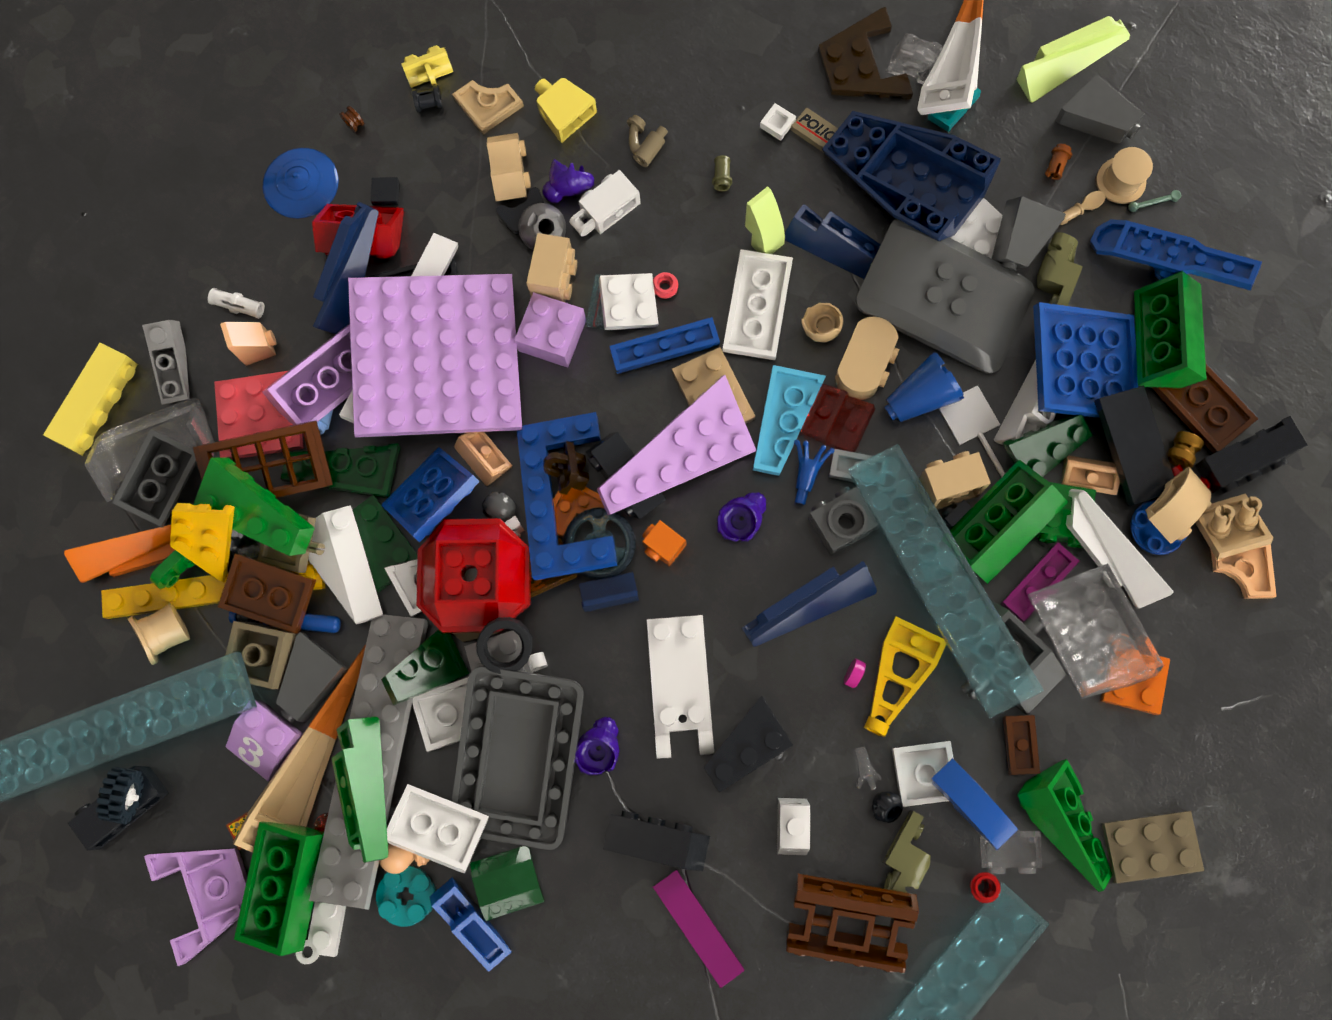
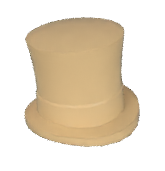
[1096,147,1153,204]
[128,603,190,665]

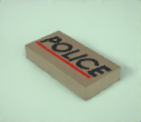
[791,107,838,152]

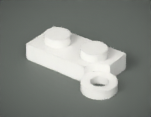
[296,902,346,964]

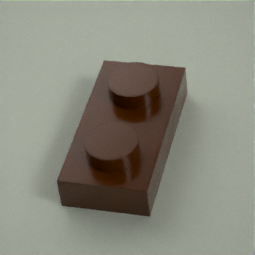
[1003,715,1040,775]

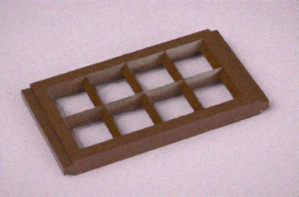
[193,420,333,498]

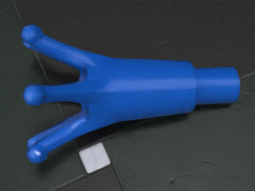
[794,439,835,505]

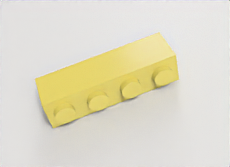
[43,343,138,456]

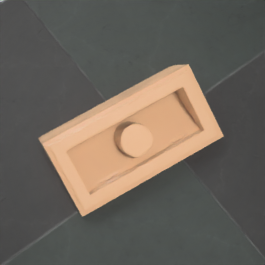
[454,432,513,486]
[1061,456,1120,495]

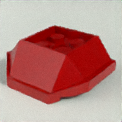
[416,518,531,633]

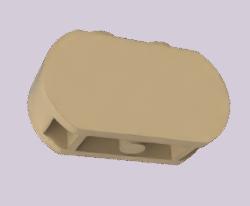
[835,317,900,400]

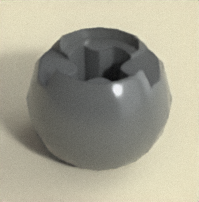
[482,492,516,522]

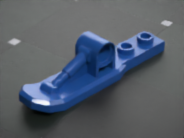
[1090,219,1262,291]

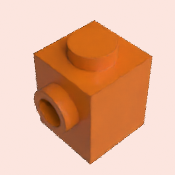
[642,520,686,567]

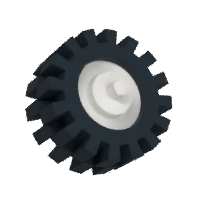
[96,767,144,824]

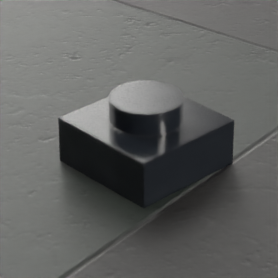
[940,500,972,532]

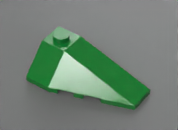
[1017,759,1112,892]

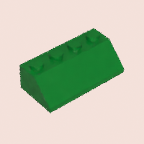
[1134,271,1207,388]
[941,459,1068,584]
[234,821,324,956]

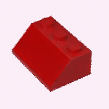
[312,204,404,259]

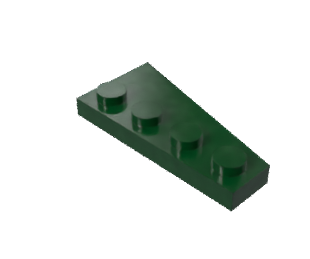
[280,443,400,498]

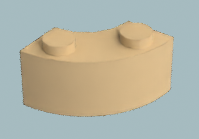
[487,133,531,201]
[1145,467,1212,544]

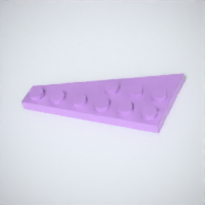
[597,375,756,515]

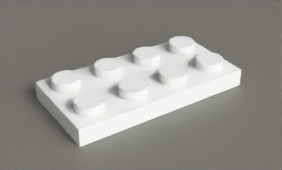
[723,249,793,360]

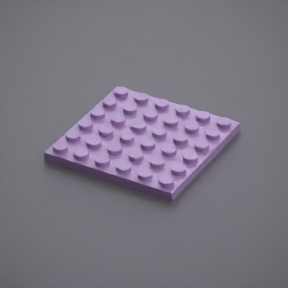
[348,274,522,437]

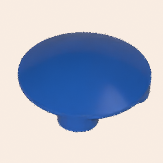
[1131,500,1188,555]

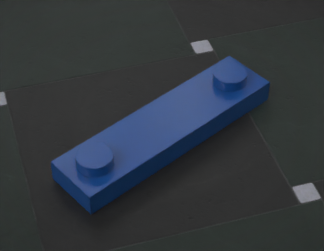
[609,317,720,374]

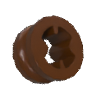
[339,106,365,132]

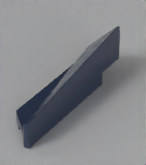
[785,204,881,279]
[742,561,877,646]

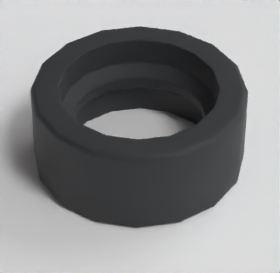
[476,617,533,674]

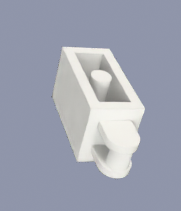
[569,170,641,236]

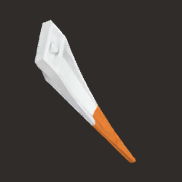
[917,0,984,115]

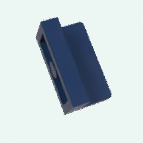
[579,572,639,612]

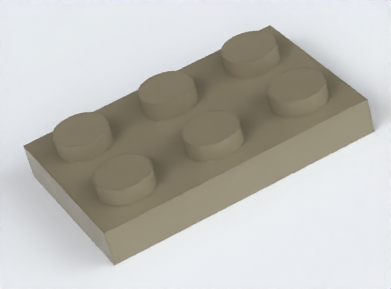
[1101,811,1204,883]

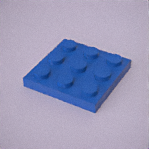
[381,447,480,542]

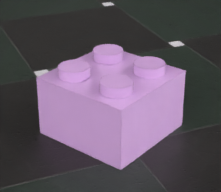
[514,292,586,368]

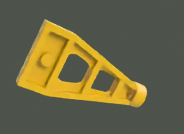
[864,616,948,737]

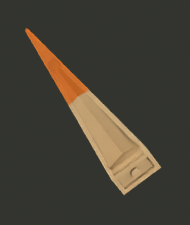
[233,645,366,853]

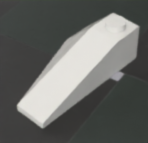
[308,505,383,625]

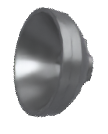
[518,203,566,250]

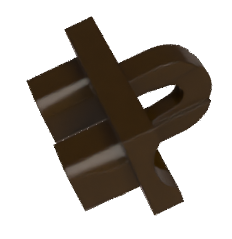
[543,441,589,495]

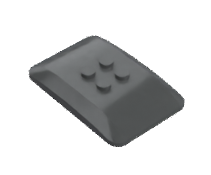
[855,219,1034,374]
[452,666,584,850]

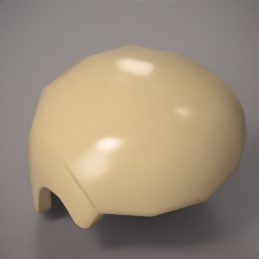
[801,303,843,343]

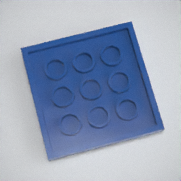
[1033,302,1139,418]

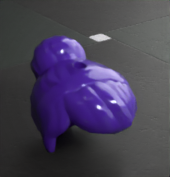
[542,159,594,203]
[717,492,766,542]
[575,717,620,776]

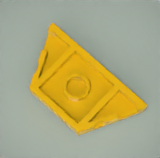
[170,503,235,582]

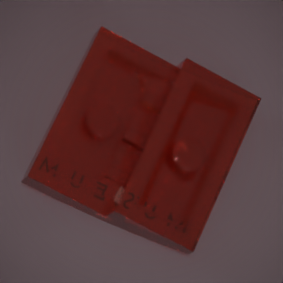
[801,384,875,452]

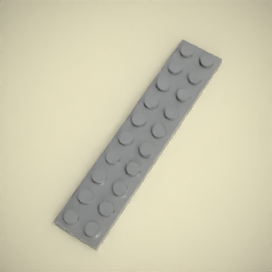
[309,615,429,910]

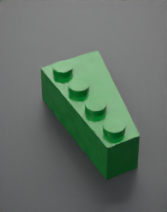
[193,457,315,556]

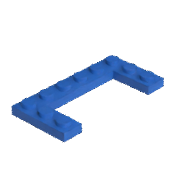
[517,412,618,581]

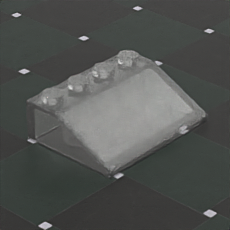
[1028,563,1164,699]

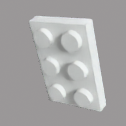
[387,784,489,874]

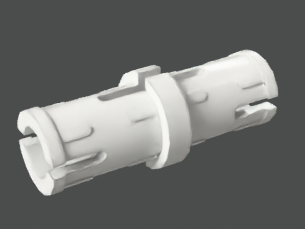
[208,288,265,319]

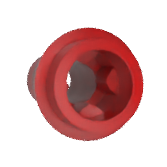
[970,872,1001,903]

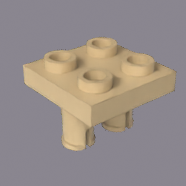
[1195,494,1273,560]

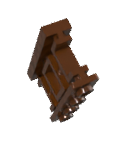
[786,874,919,973]

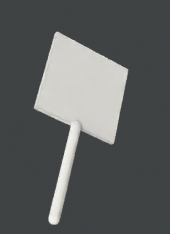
[939,386,1005,478]

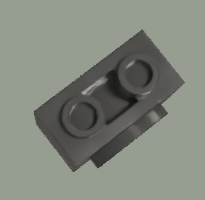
[808,486,881,556]

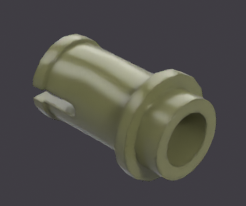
[712,155,732,191]

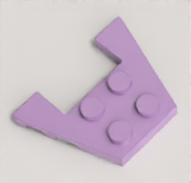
[144,848,248,966]

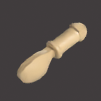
[1060,191,1106,225]

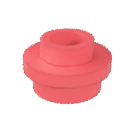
[653,272,678,299]

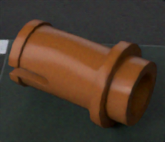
[1045,144,1072,180]

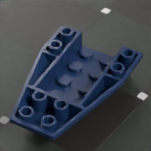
[822,111,1001,241]

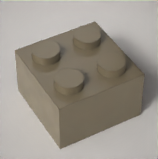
[220,621,298,689]

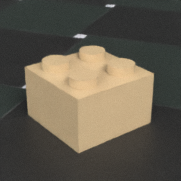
[526,233,577,302]
[916,451,991,513]

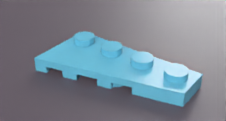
[752,365,826,476]

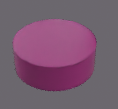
[843,658,866,688]

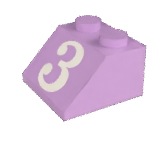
[226,699,303,782]

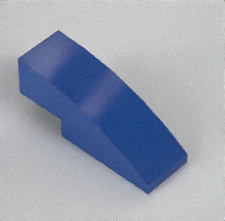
[931,758,1018,850]
[429,877,511,972]

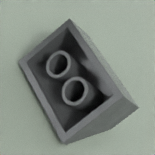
[112,429,197,527]

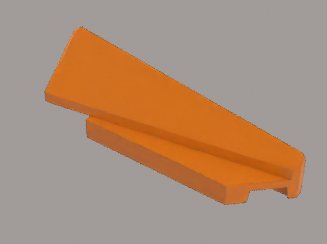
[64,525,174,583]

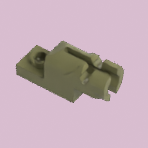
[1037,232,1083,306]
[882,811,931,893]

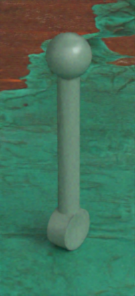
[1128,190,1181,212]

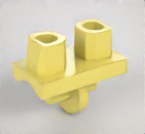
[401,45,453,88]

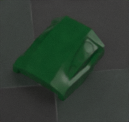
[470,846,545,921]

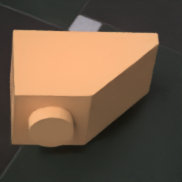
[220,322,277,366]

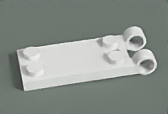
[647,615,714,759]
[412,652,548,752]

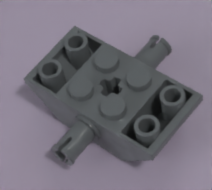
[942,594,1066,715]

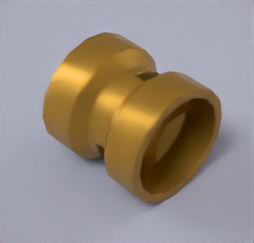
[1167,431,1204,469]

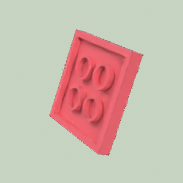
[214,371,304,460]

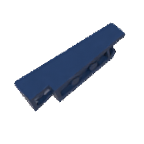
[313,202,379,334]

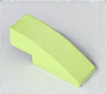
[745,186,785,254]

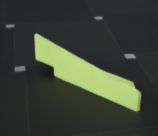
[1016,16,1130,103]

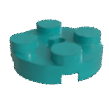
[376,866,436,927]

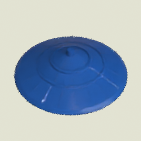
[263,148,339,219]

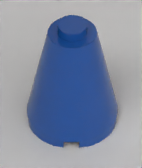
[884,352,964,422]

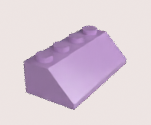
[262,324,353,425]

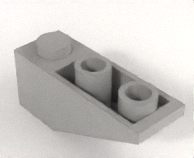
[142,320,190,405]

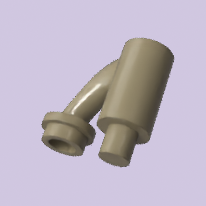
[627,115,668,167]

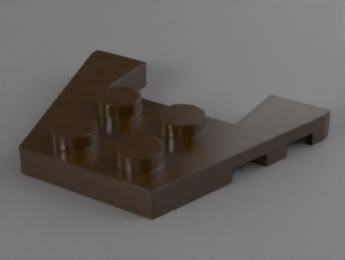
[818,7,913,99]

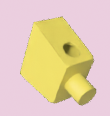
[535,78,597,143]

